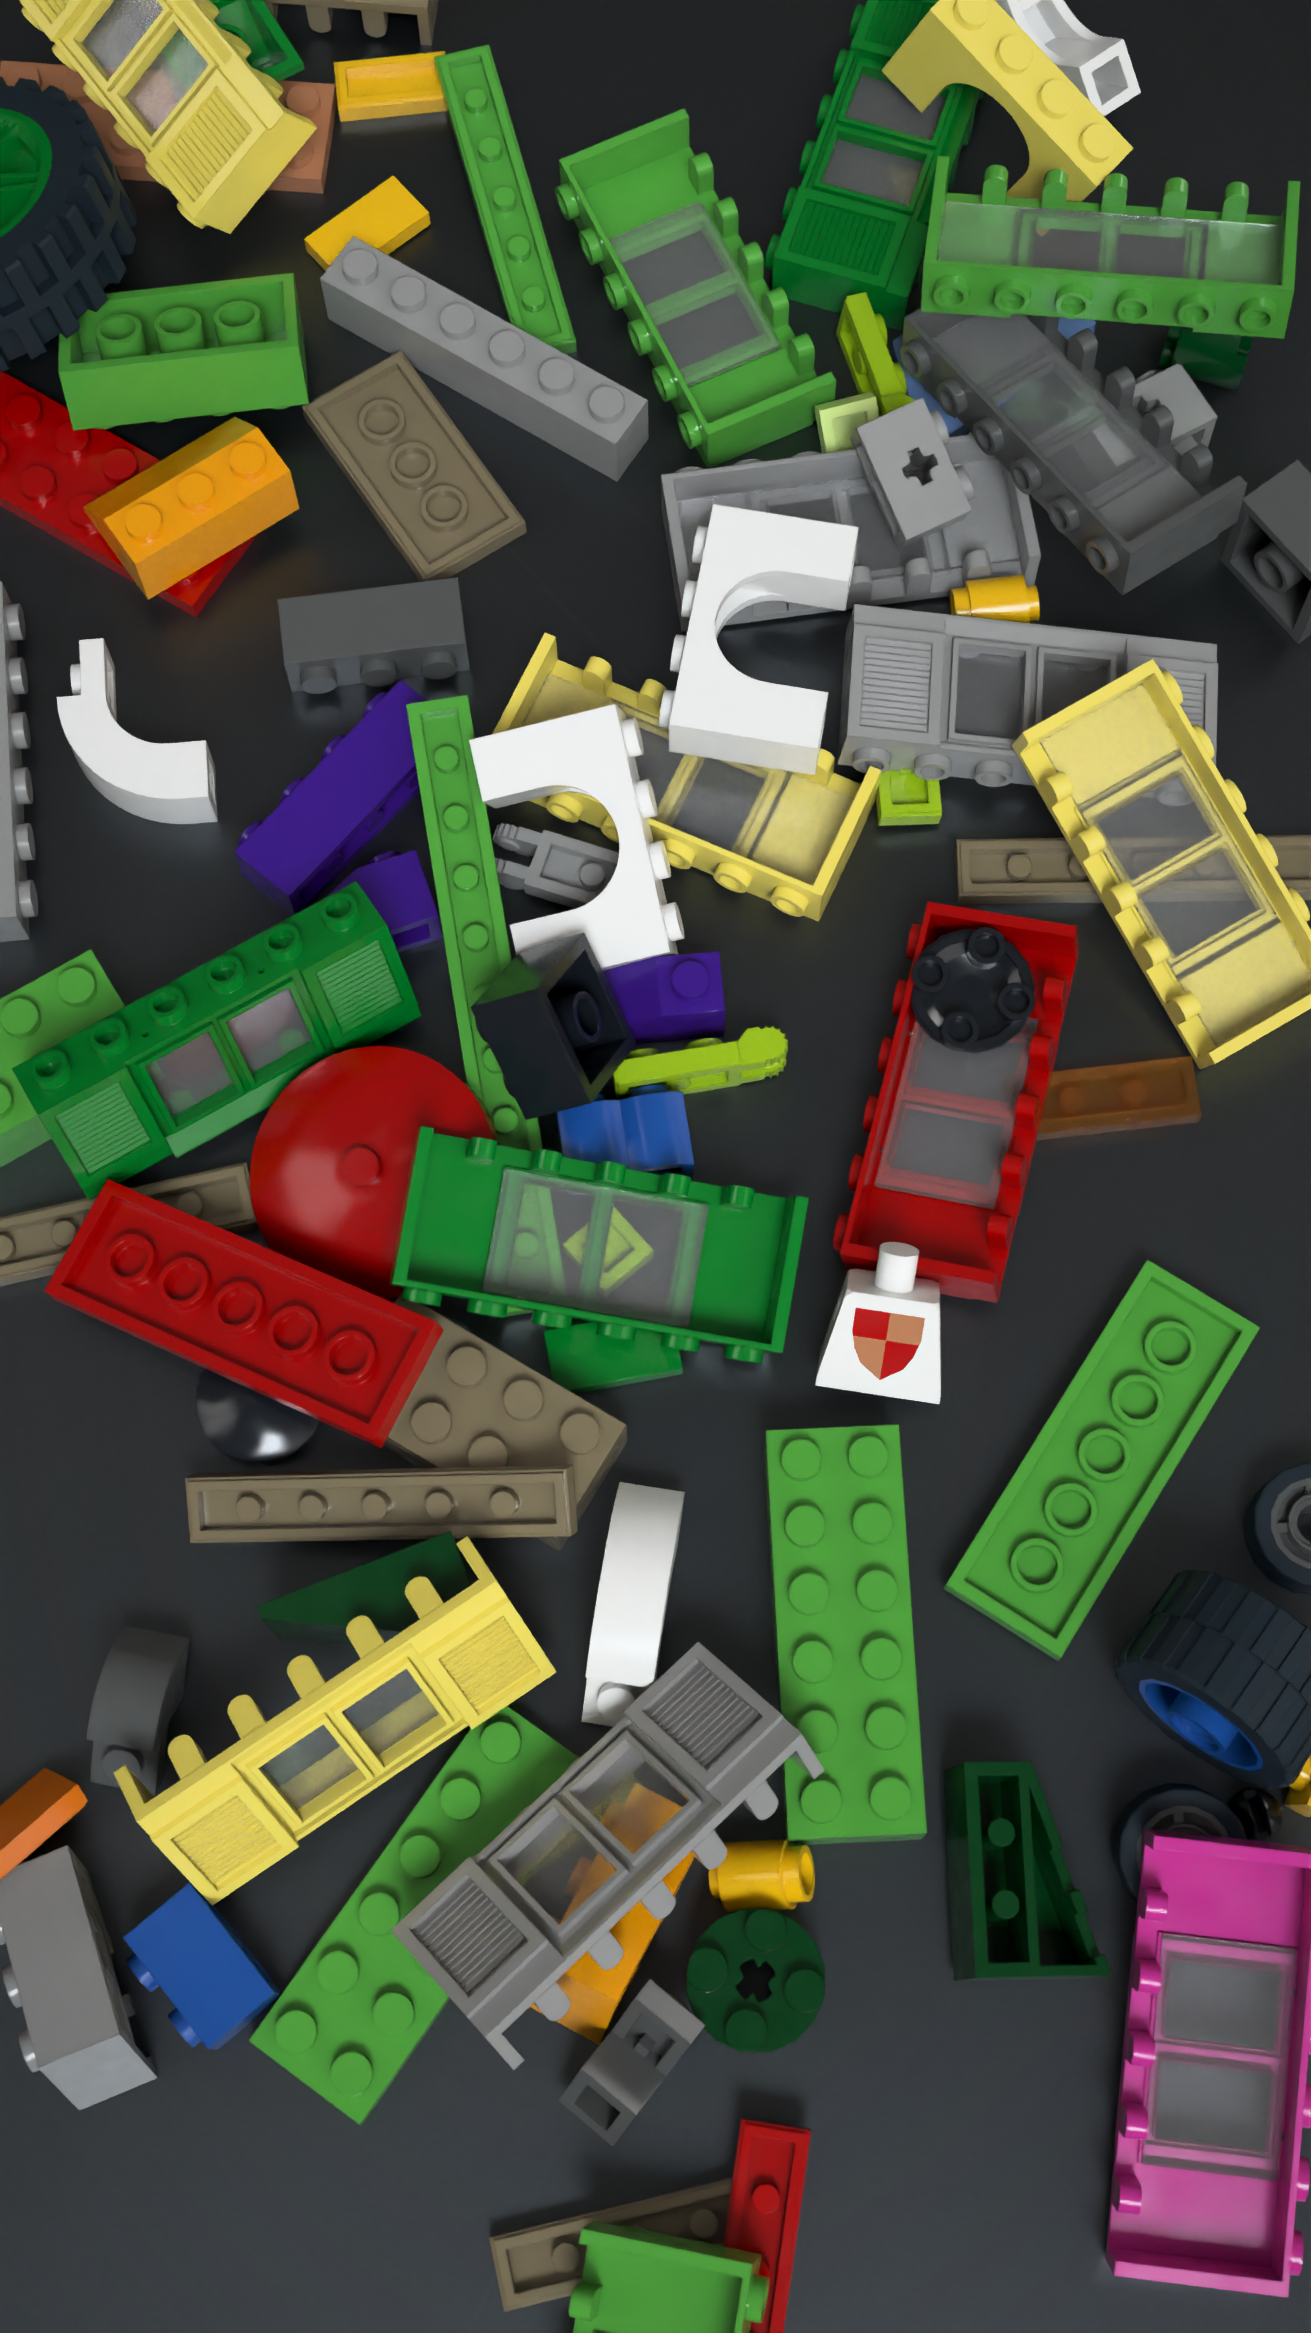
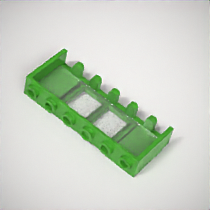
[921,156,1301,339]

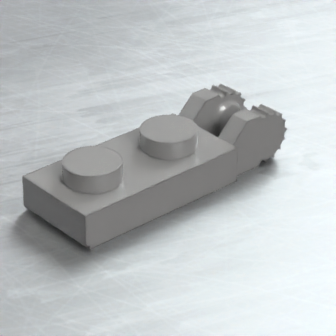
[492,823,619,909]

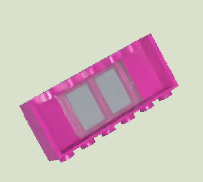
[1105,1828,1311,2298]

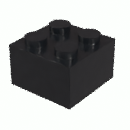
[471,933,637,1120]

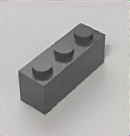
[277,577,470,694]

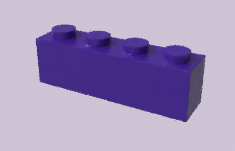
[234,680,427,916]

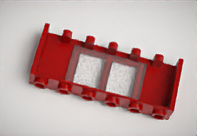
[833,902,1080,1303]

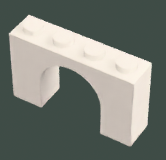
[659,504,859,775]
[469,704,685,971]

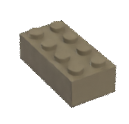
[383,1292,628,1552]

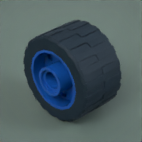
[1114,1569,1311,1788]

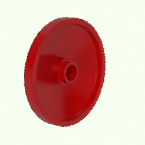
[250,1046,500,1302]

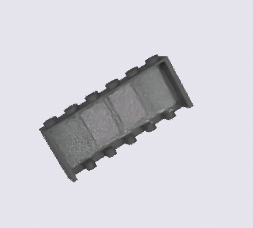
[900,308,1247,595]

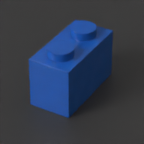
[123,1882,282,2050]

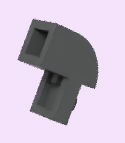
[86,1625,189,1795]
[558,1979,705,2147]

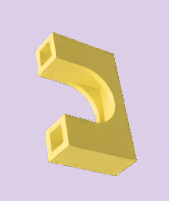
[881,0,1133,239]

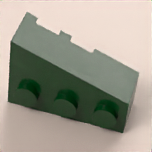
[943,1761,1112,1981]

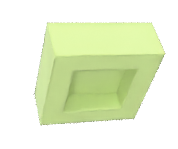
[814,392,879,454]

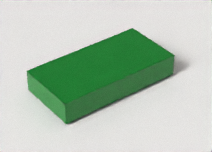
[544,1308,683,1394]

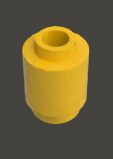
[950,574,1040,623]
[708,1839,815,1912]

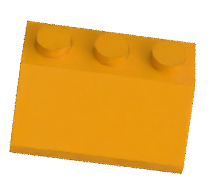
[83,417,300,600]

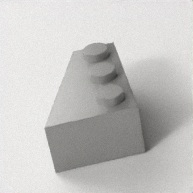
[0,1845,158,2111]

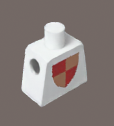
[815,1242,941,1404]

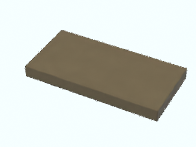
[302,350,527,582]

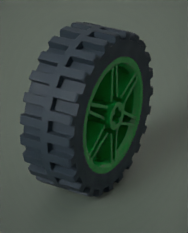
[0,77,137,372]

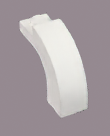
[995,0,1141,116]
[56,638,218,824]
[581,1482,685,1727]

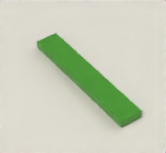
[434,44,577,354]

